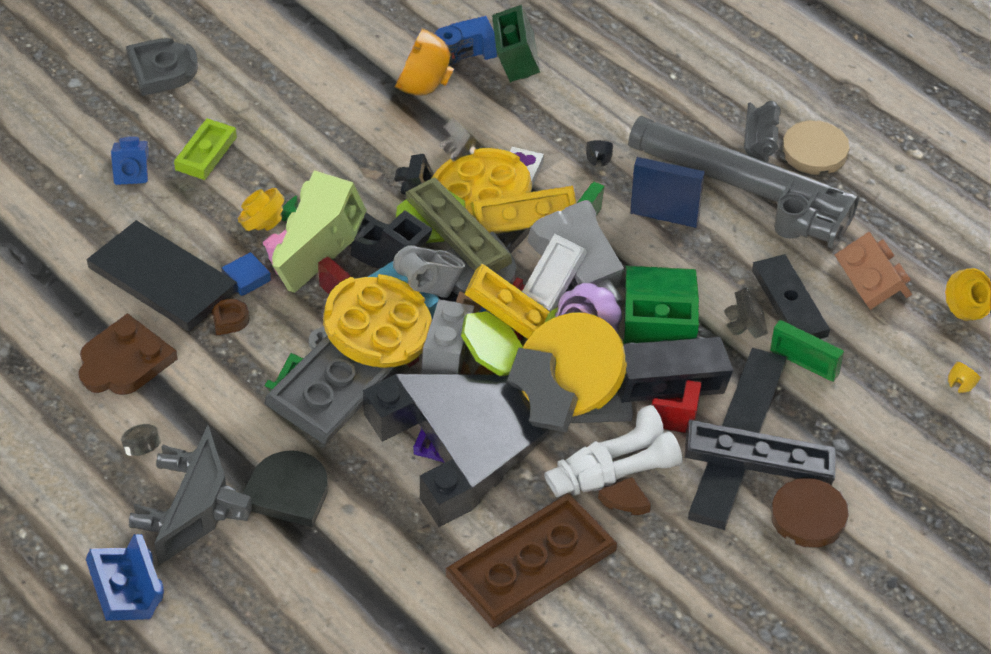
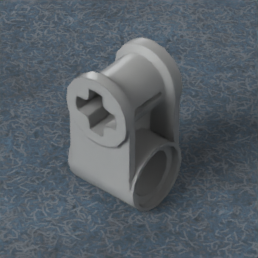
[393,246,465,298]

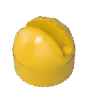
[948,361,981,393]

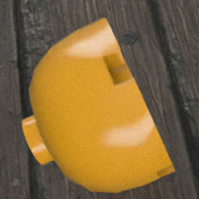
[395,28,454,96]

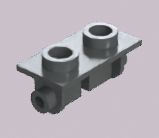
[744,101,781,162]

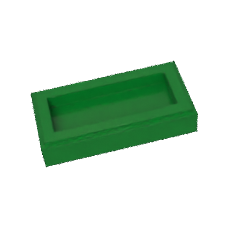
[770,320,844,382]

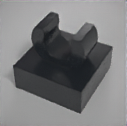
[394,153,434,194]

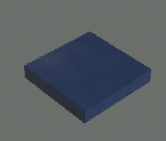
[630,157,705,228]

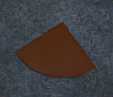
[598,477,651,515]

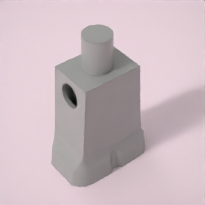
[528,200,624,307]

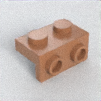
[835,231,912,310]

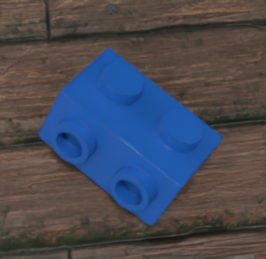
[85,534,164,621]

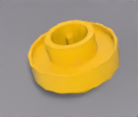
[238,188,285,231]
[945,268,991,321]

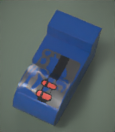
[435,16,497,64]

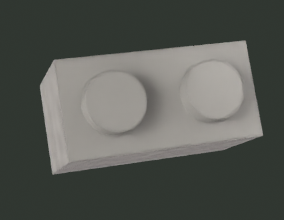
[421,299,474,374]

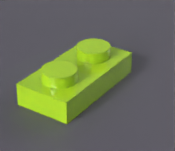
[174,118,237,180]

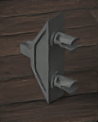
[129,425,252,566]

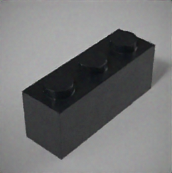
[617,337,733,403]

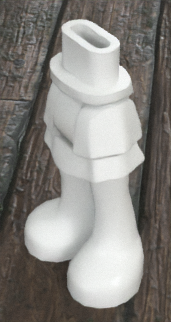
[544,405,682,497]

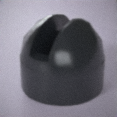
[586,140,613,167]

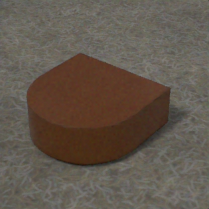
[212,299,249,335]

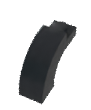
[350,210,432,269]

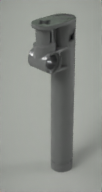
[628,116,859,250]

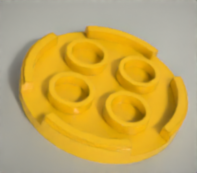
[432,148,532,216]
[323,274,432,368]
[522,313,627,417]

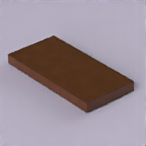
[446,493,617,628]

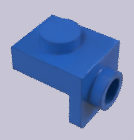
[111,137,149,185]

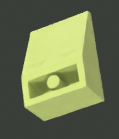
[272,170,367,293]

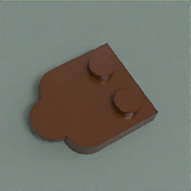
[78,313,178,395]

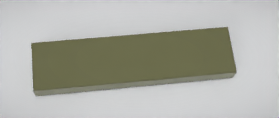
[406,177,512,273]

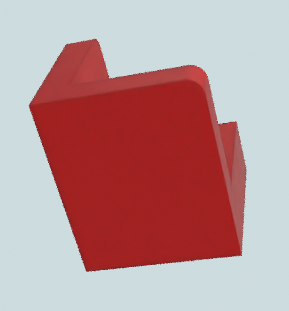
[651,380,701,433]

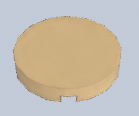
[782,120,850,175]

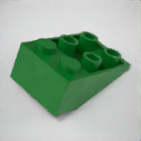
[623,265,699,344]

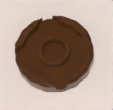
[771,478,849,548]

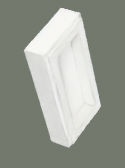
[522,234,587,312]

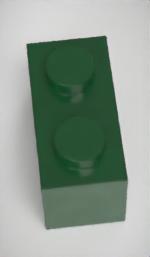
[492,5,540,82]

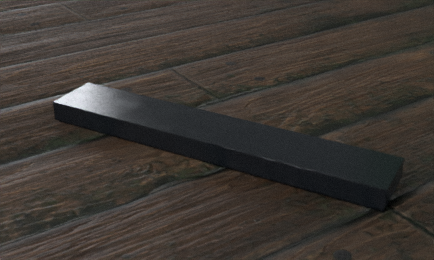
[688,347,787,530]

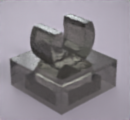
[440,117,484,161]
[724,287,768,339]

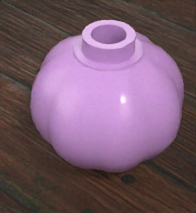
[555,283,622,334]

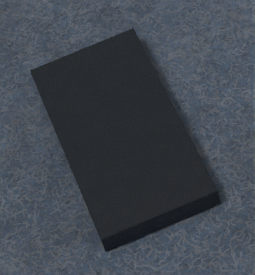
[86,220,238,332]

